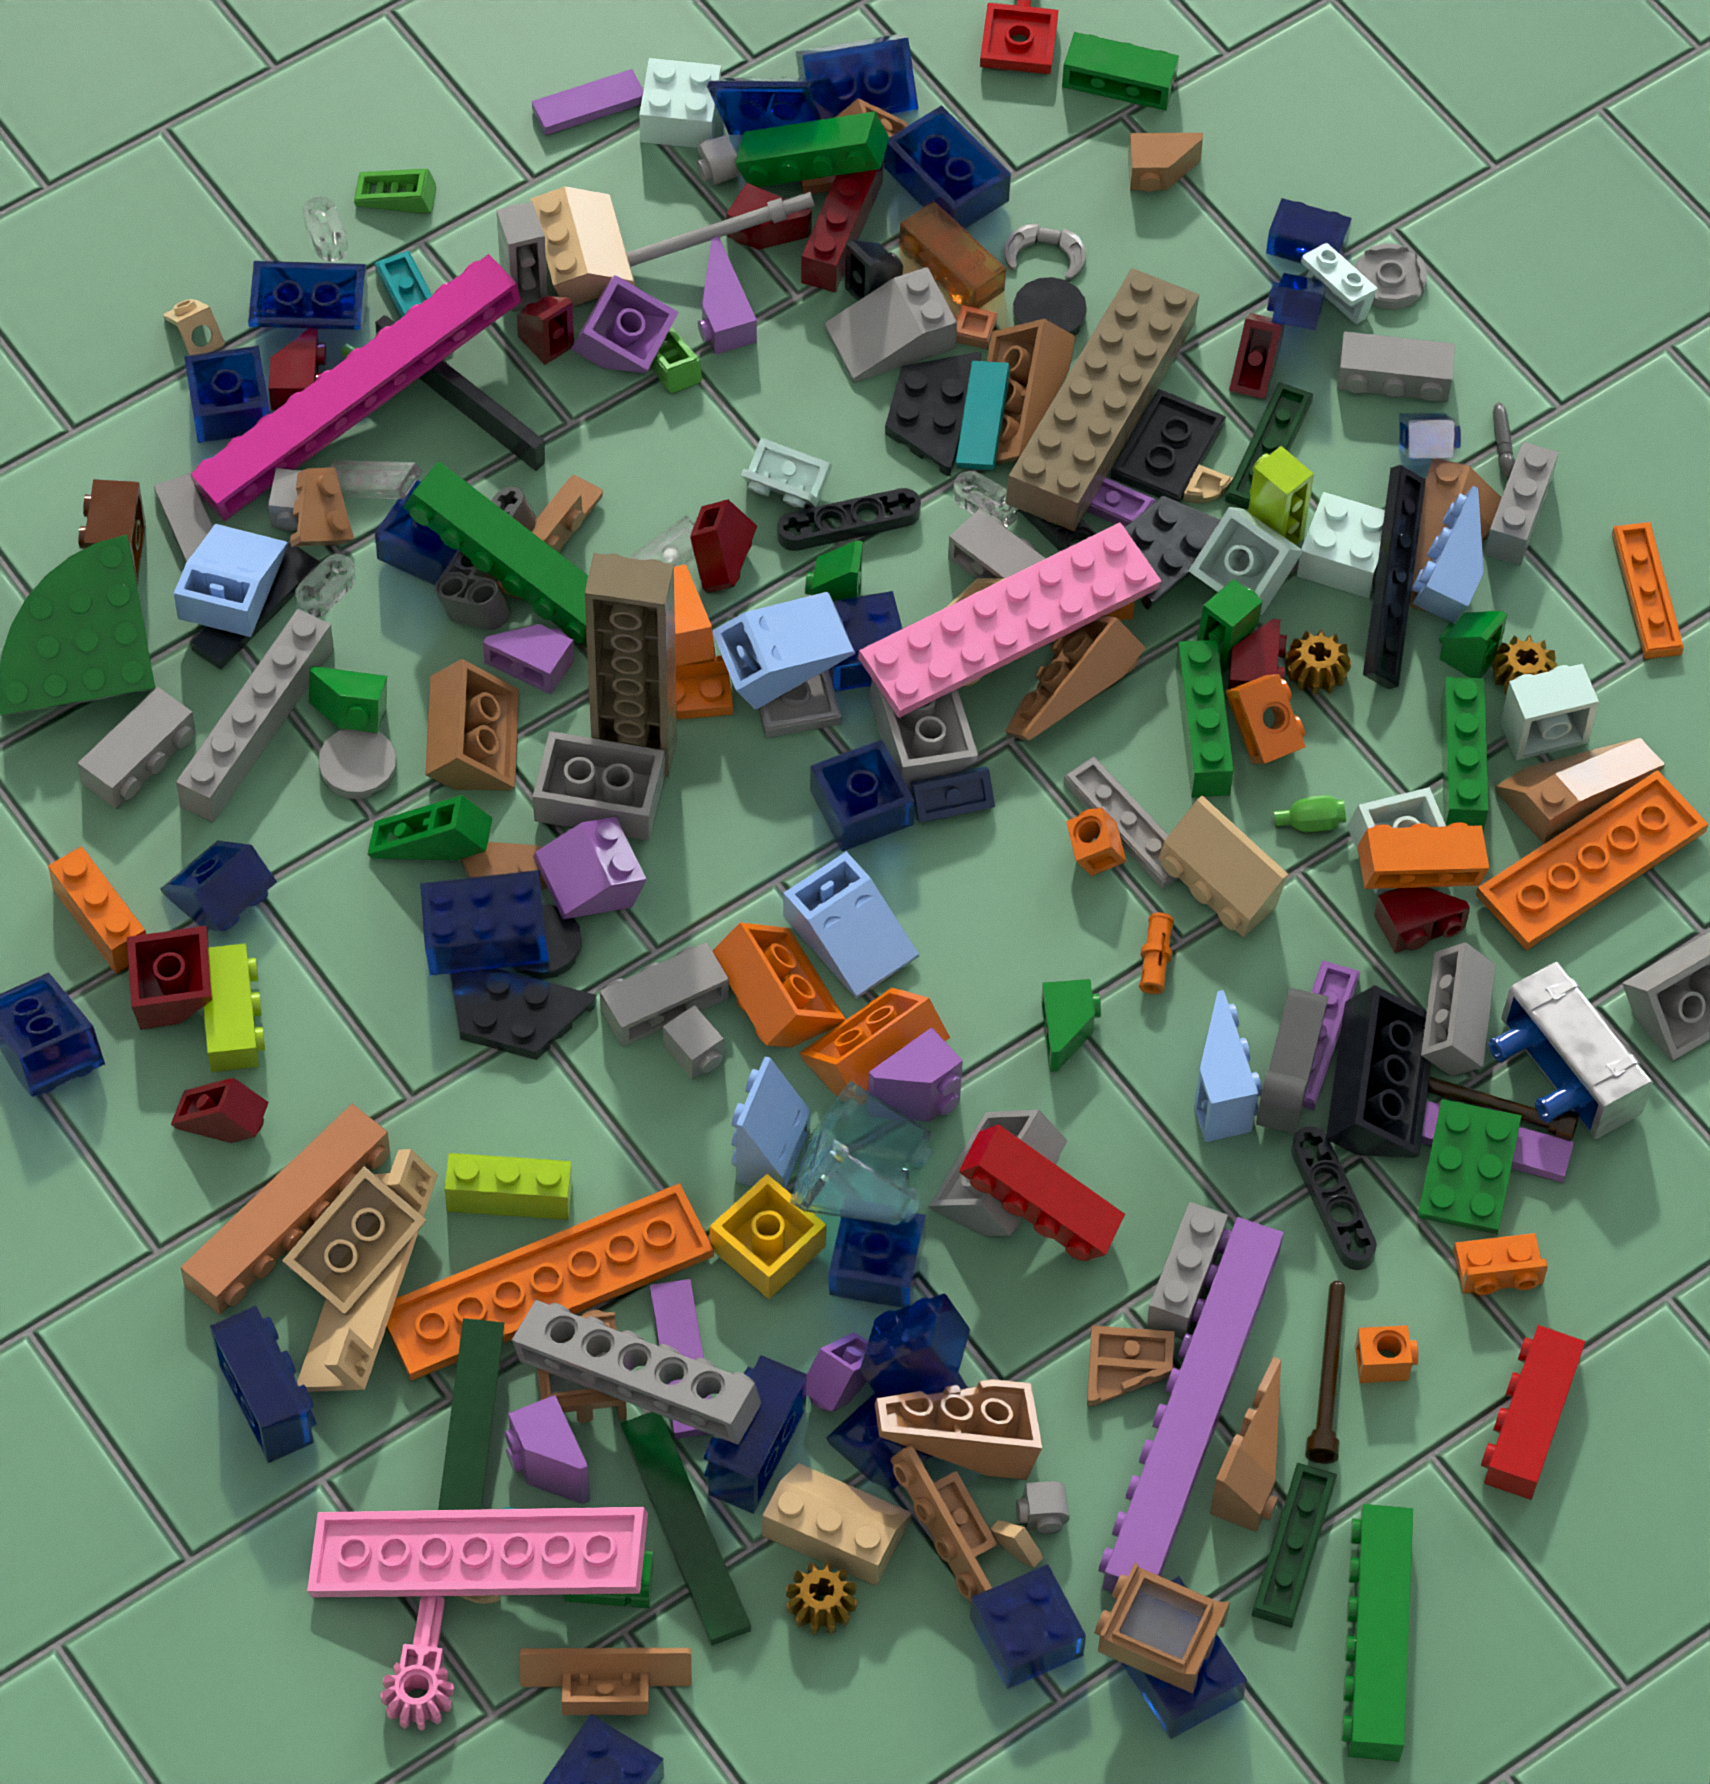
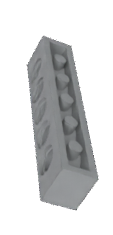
[512,1300,762,1445]

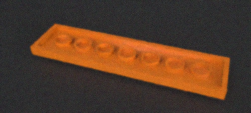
[386,1183,714,1381]

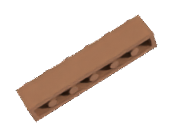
[180,1103,390,1315]

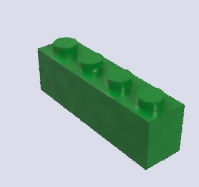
[735,111,889,187]
[1175,640,1234,798]
[1441,677,1488,832]

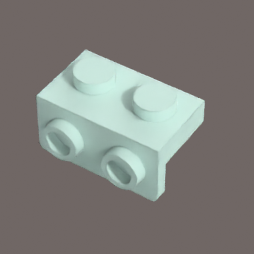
[1301,243,1377,324]
[741,438,832,509]

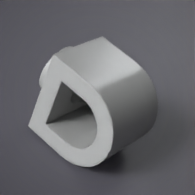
[696,135,741,186]
[1016,1481,1070,1534]

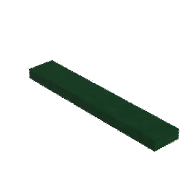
[438,1318,505,1510]
[620,1412,751,1646]

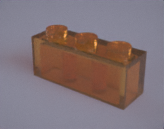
[899,200,1006,309]

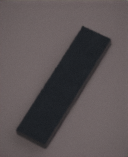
[191,543,320,670]

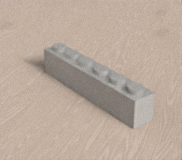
[176,609,334,823]

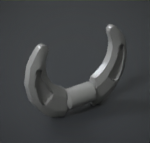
[1005,224,1086,280]

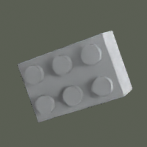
[533,731,665,841]

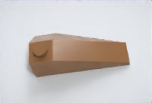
[987,319,1075,464]
[1409,457,1502,612]
[1005,616,1146,741]
[1495,738,1665,844]
[1210,1357,1281,1532]
[875,1379,1042,1480]

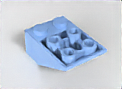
[1411,486,1484,623]
[174,524,288,637]
[713,592,855,710]
[783,851,919,999]
[1194,990,1262,1142]
[731,1056,810,1189]

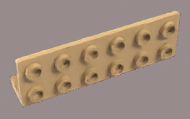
[296,1149,438,1392]

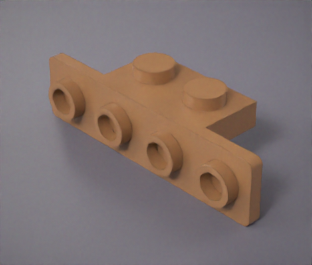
[497,475,603,599]
[891,1445,998,1607]
[519,1648,692,1716]

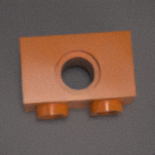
[1225,674,1306,764]

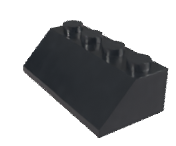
[1326,985,1431,1158]

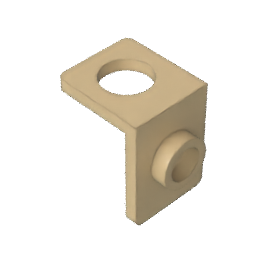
[163,299,225,359]

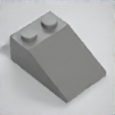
[824,267,957,383]

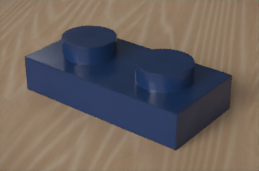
[910,766,995,823]

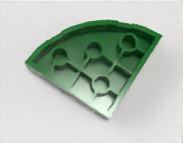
[0,534,155,716]

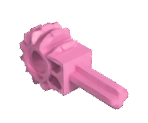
[380,1596,454,1731]

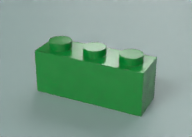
[1062,32,1179,111]

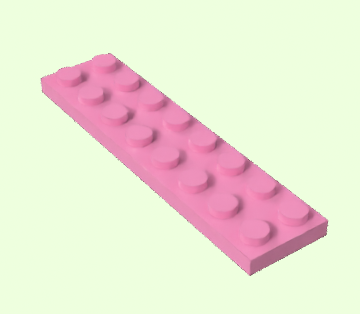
[858,522,1161,718]
[307,1507,648,1598]

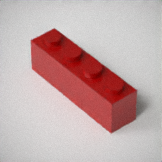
[959,1124,1125,1261]
[1481,1325,1585,1500]

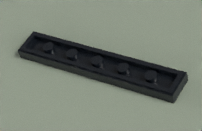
[375,315,545,471]
[1363,465,1426,689]

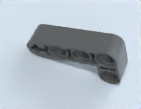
[435,487,536,630]
[1256,987,1329,1134]

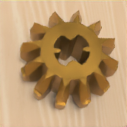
[1285,629,1351,696]
[1492,634,1557,695]
[786,1561,857,1635]

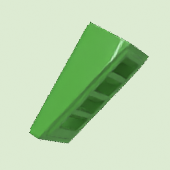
[354,168,436,213]
[651,326,702,393]

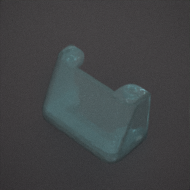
[790,1081,932,1225]

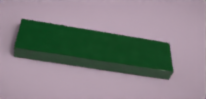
[1225,382,1313,510]
[1251,1462,1338,1628]

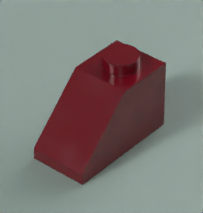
[726,183,812,250]
[517,296,574,365]
[1229,313,1286,399]
[170,1077,269,1143]

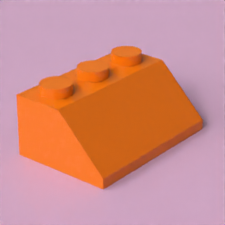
[712,922,846,1048]
[799,987,950,1104]

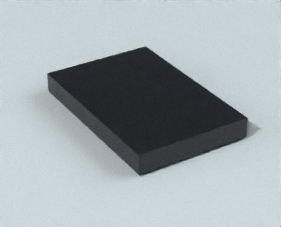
[1110,389,1226,503]

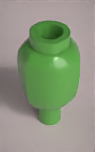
[1274,794,1346,833]

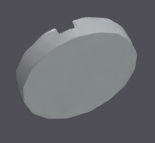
[1355,243,1427,310]
[318,729,397,799]

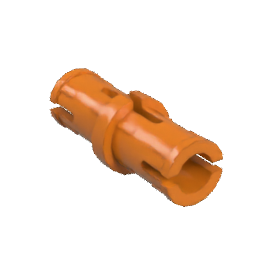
[1139,912,1174,995]

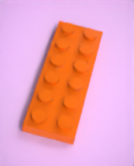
[1476,770,1709,951]

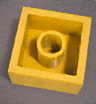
[710,1174,826,1299]

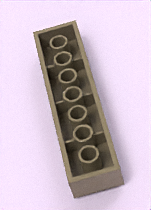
[1006,268,1199,531]
[585,553,677,777]

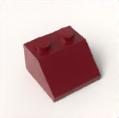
[127,926,213,1030]

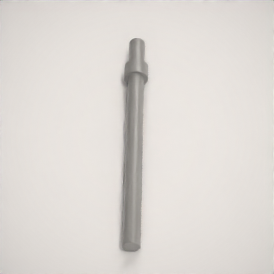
[627,192,815,267]

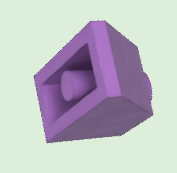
[483,624,574,695]
[799,1332,887,1412]

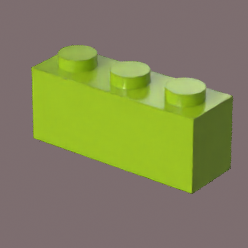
[1247,446,1314,545]
[203,943,265,1072]
[444,1153,572,1220]

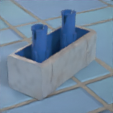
[1488,962,1653,1139]

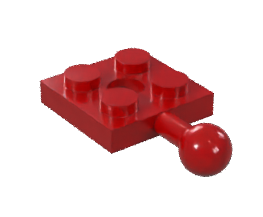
[980,0,1059,74]

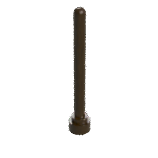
[1428,1076,1580,1142]
[1305,1280,1345,1464]

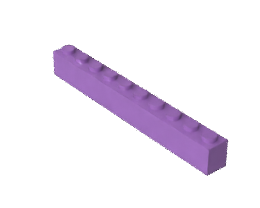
[1098,1217,1284,1605]

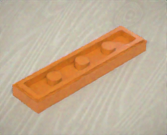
[1612,522,1684,659]

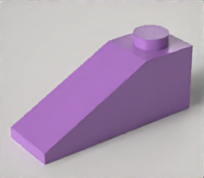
[698,236,757,354]

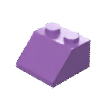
[571,274,679,373]
[533,817,646,919]
[867,1027,963,1122]
[504,1395,590,1504]

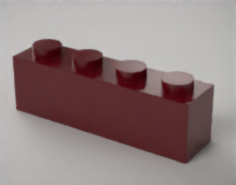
[801,158,884,293]

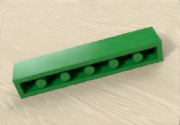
[403,461,588,648]
[1341,1504,1413,1762]

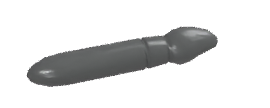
[1493,402,1515,479]

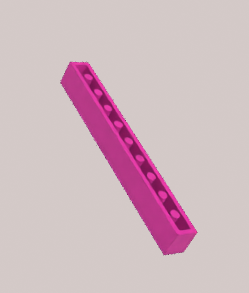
[190,254,521,522]

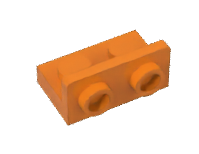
[676,655,733,720]
[1453,1233,1548,1295]

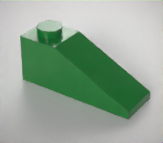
[367,795,493,860]

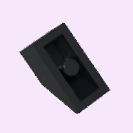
[845,240,903,301]

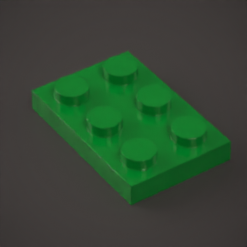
[1417,1099,1522,1234]

